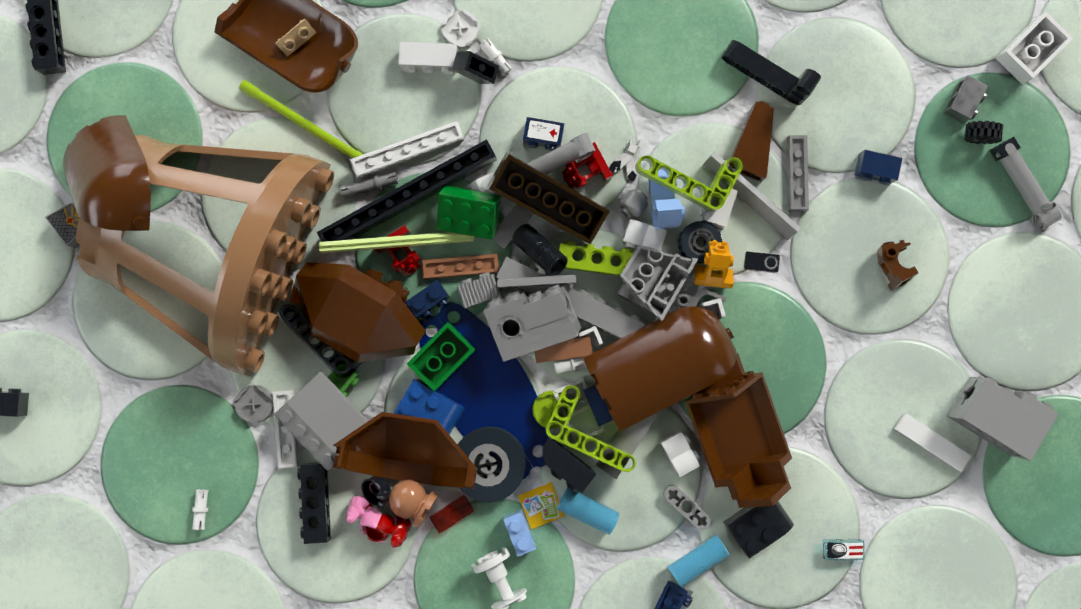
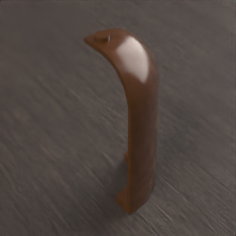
[214,0,358,93]
[63,115,151,231]
[583,306,737,431]

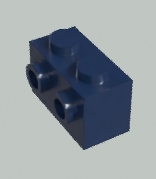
[405,280,450,319]

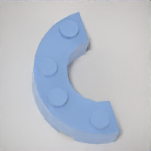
[648,170,685,229]

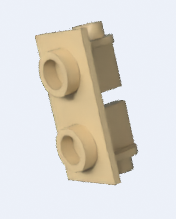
[275,19,316,57]

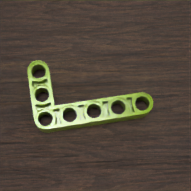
[635,155,742,211]
[546,385,636,472]

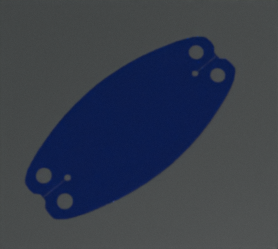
[419,302,547,480]

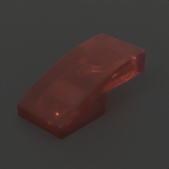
[429,495,474,534]

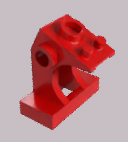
[562,142,613,189]
[375,225,421,277]

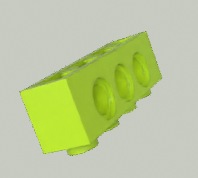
[559,241,634,277]

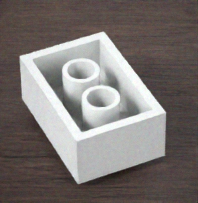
[995,12,1073,85]

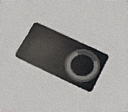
[744,251,780,272]

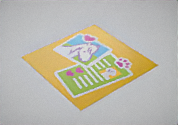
[518,482,565,530]

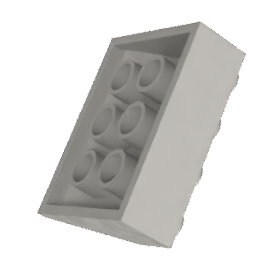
[273,371,368,471]

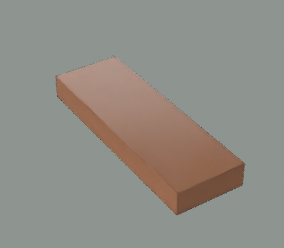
[534,335,593,363]

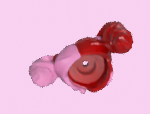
[346,495,412,548]

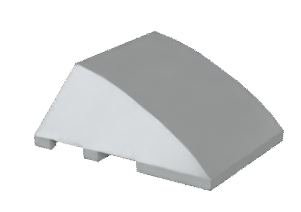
[620,245,698,322]

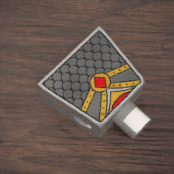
[45,202,79,248]

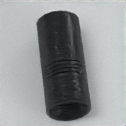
[512,223,568,276]

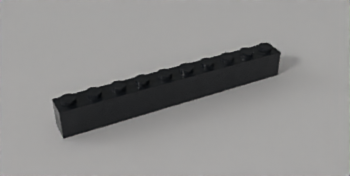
[317,139,497,242]

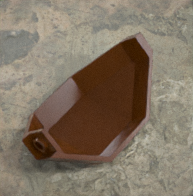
[295,262,426,363]
[333,412,477,489]

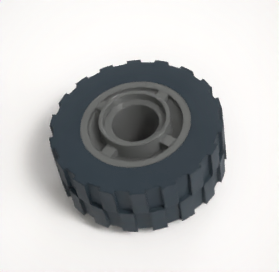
[678,221,722,264]

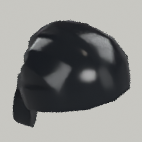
[361,476,391,509]

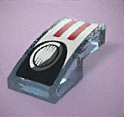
[823,539,864,561]

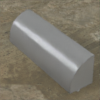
[596,413,658,479]

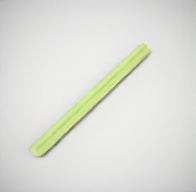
[319,232,474,253]

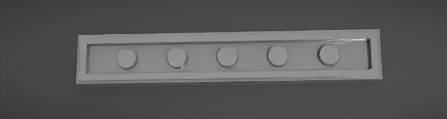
[703,152,801,240]

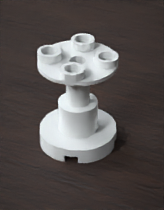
[471,547,527,609]

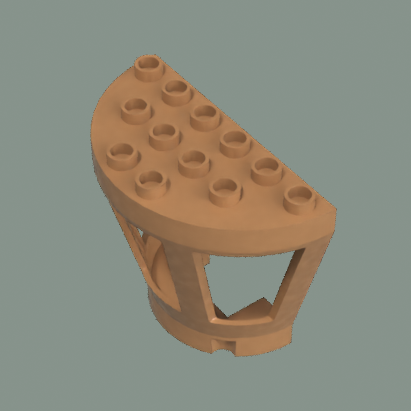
[76,135,334,376]

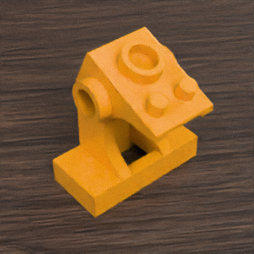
[694,240,734,289]

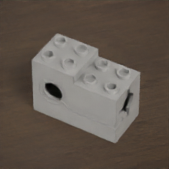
[483,284,581,362]
[947,376,1059,461]

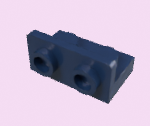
[655,580,693,609]

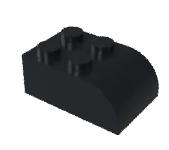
[542,435,596,493]
[723,501,794,559]

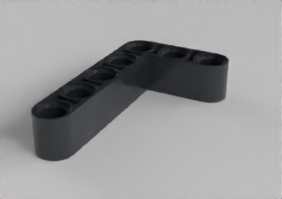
[721,40,821,105]
[279,303,364,378]

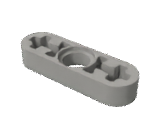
[663,485,711,530]

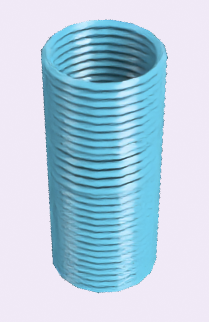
[557,487,620,535]
[668,535,730,588]

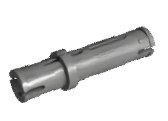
[340,172,399,199]

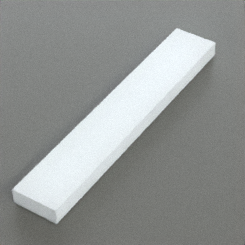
[350,121,464,179]

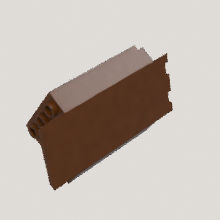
[685,353,792,508]

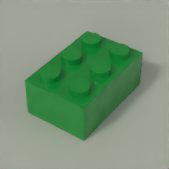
[437,186,501,240]
[407,322,477,391]

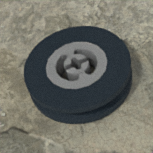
[457,426,526,502]

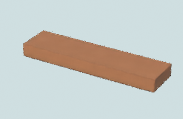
[422,254,499,280]

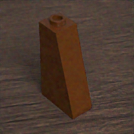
[728,101,774,182]

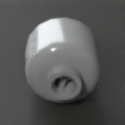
[619,189,648,218]

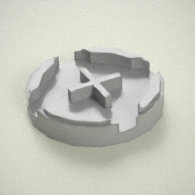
[235,385,274,423]

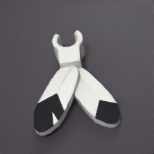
[609,137,641,182]

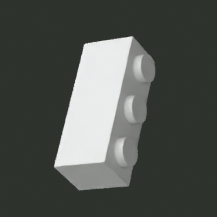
[399,42,458,74]

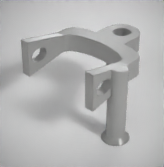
[676,288,727,308]

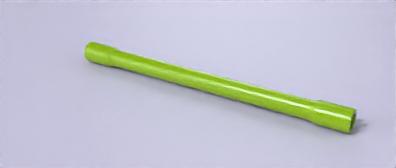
[239,80,364,159]

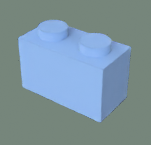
[503,509,536,556]

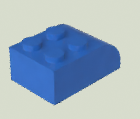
[394,379,465,435]

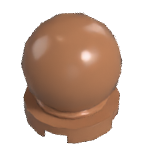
[389,479,439,528]

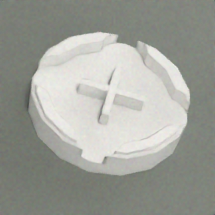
[442,10,479,48]

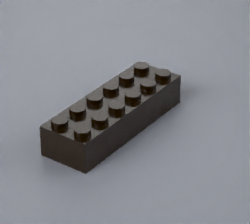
[488,152,610,245]

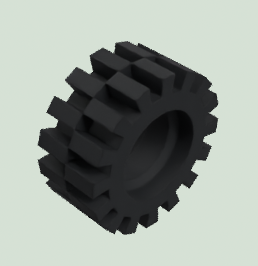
[964,121,1003,144]

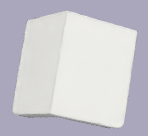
[699,298,726,319]
[578,326,603,348]

